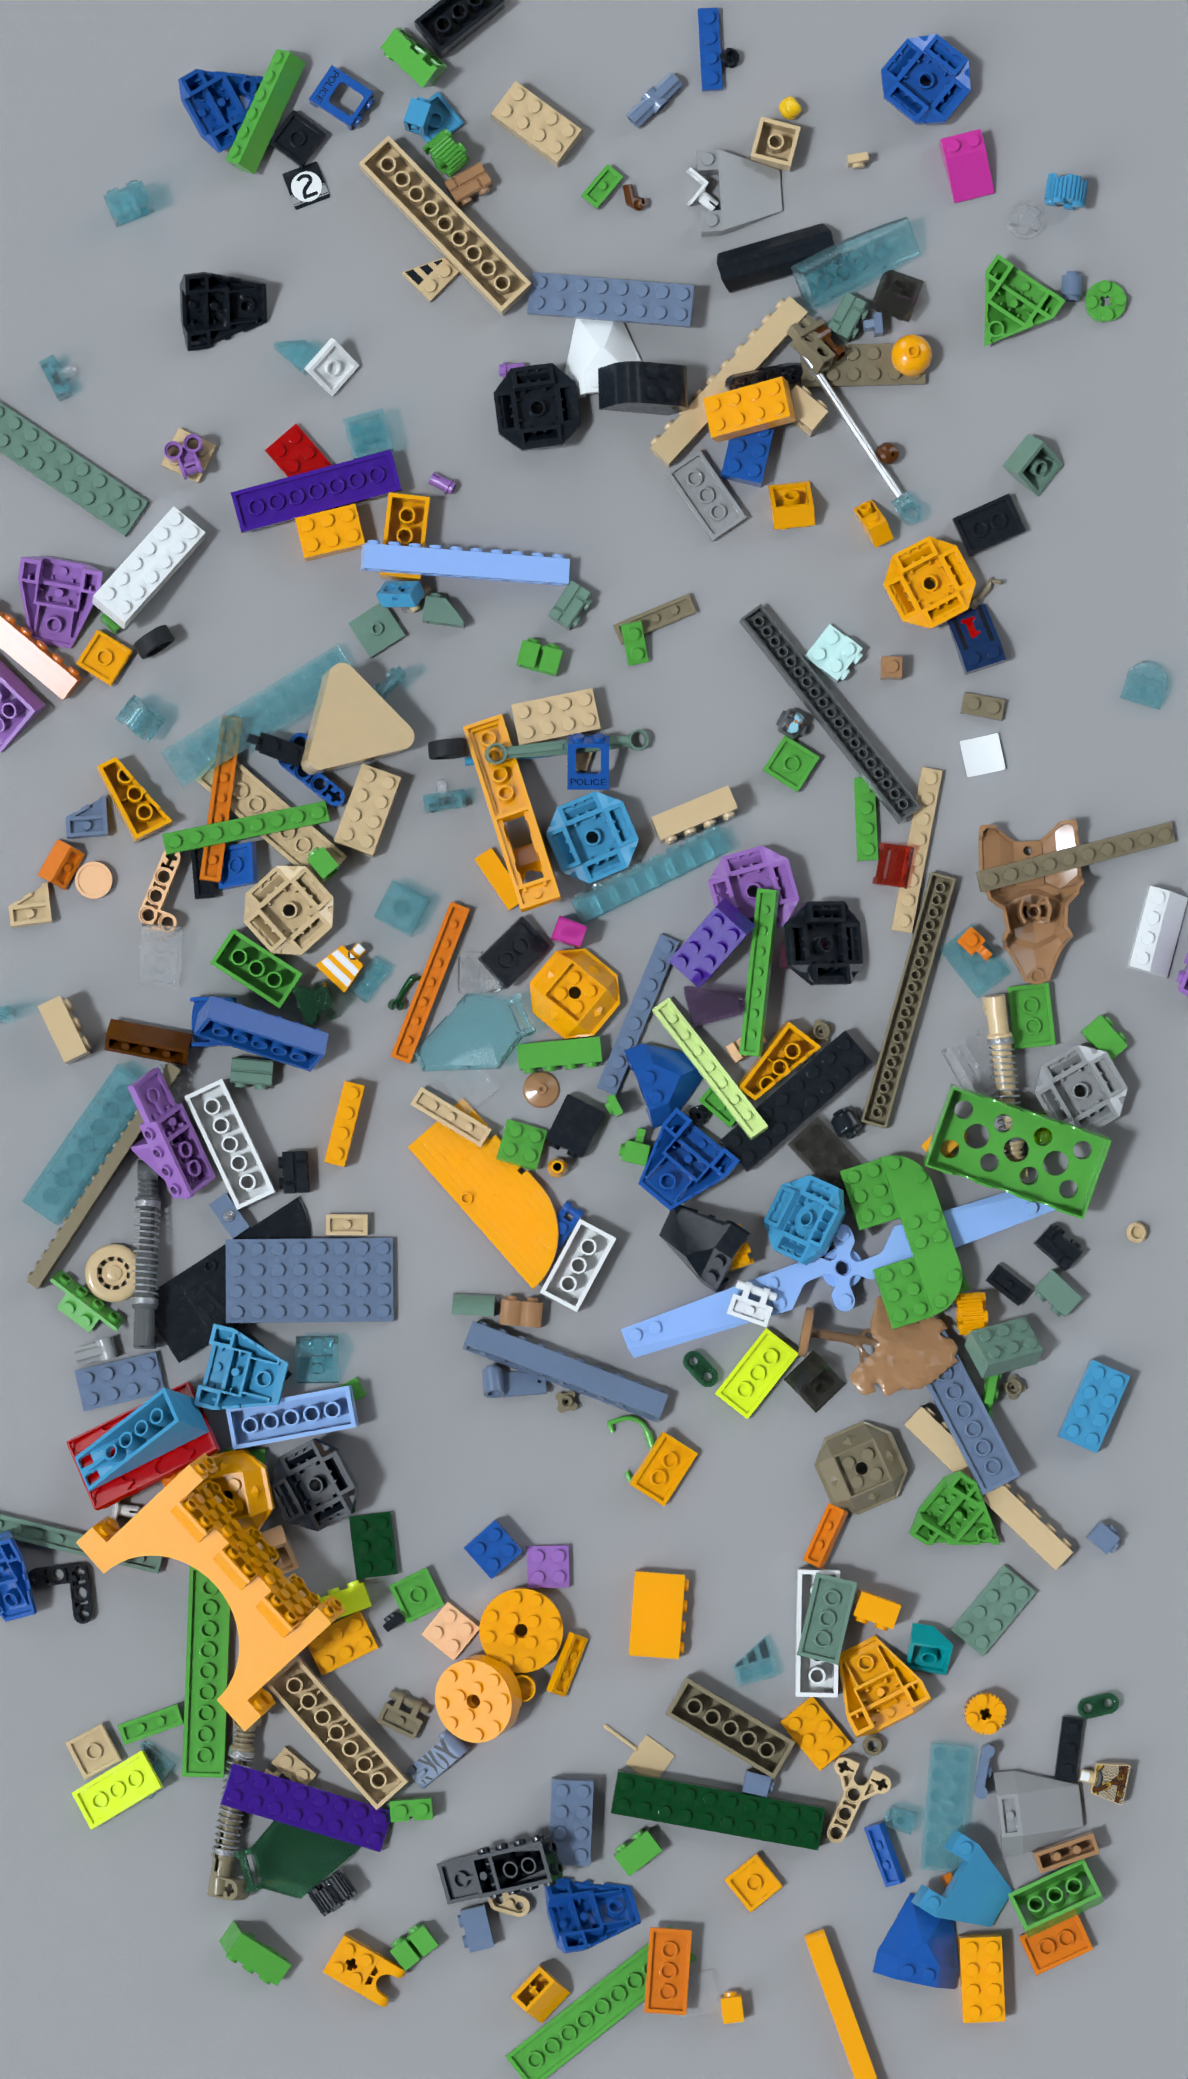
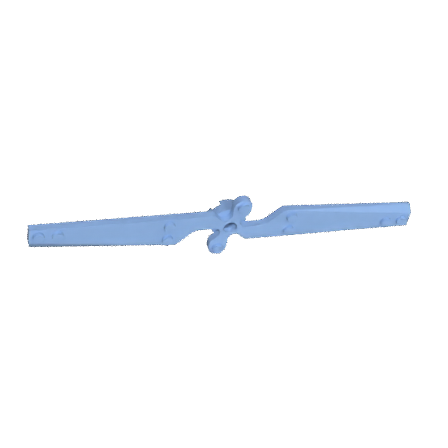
[621,1192,1055,1358]

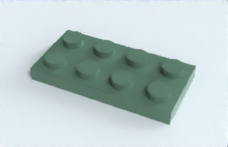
[950,1565,1036,1657]
[797,1572,857,1665]

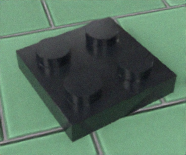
[269,110,327,168]

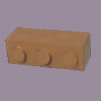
[1032,1831,1100,1874]

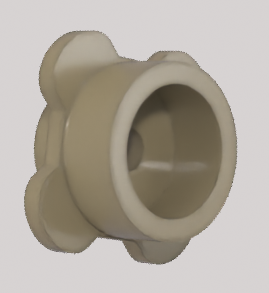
[809,1019,833,1043]
[1000,1375,1026,1400]
[555,1390,578,1413]

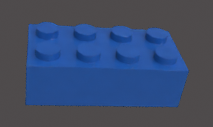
[721,427,775,487]

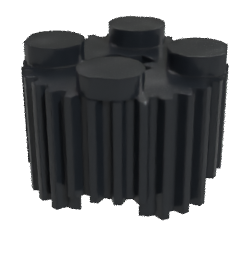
[308,1868,357,1917]

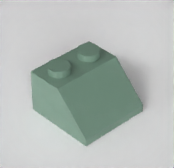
[1003,434,1064,496]

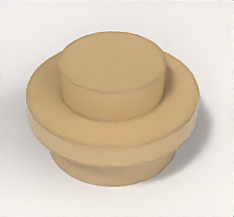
[1126,1222,1147,1243]

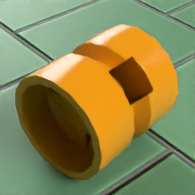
[515,1673,536,1702]

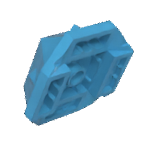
[546,791,639,884]
[763,1175,846,1266]

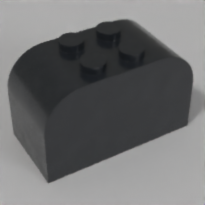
[598,361,688,416]

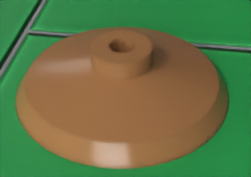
[523,1071,560,1108]

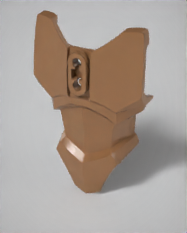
[978,819,1085,985]

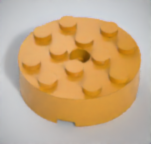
[479,1587,563,1673]
[435,1655,522,1743]

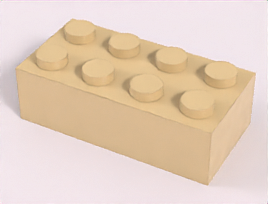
[491,81,582,168]
[511,688,601,745]
[334,763,402,857]
[651,785,738,845]

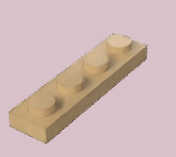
[410,1087,492,1148]

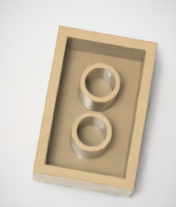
[37,996,92,1065]

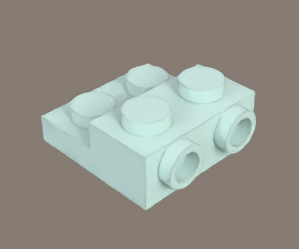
[804,624,863,683]

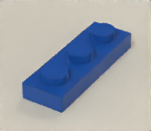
[864,1822,906,1887]

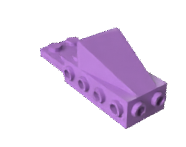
[128,1067,216,1200]

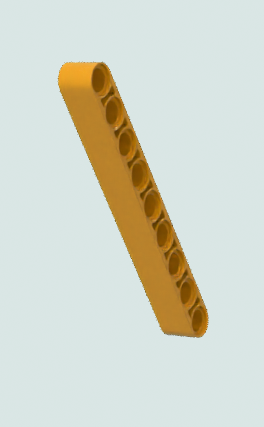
[804,1929,877,2079]

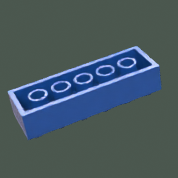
[194,996,329,1072]

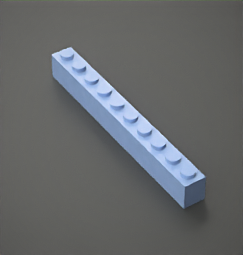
[360,540,570,586]

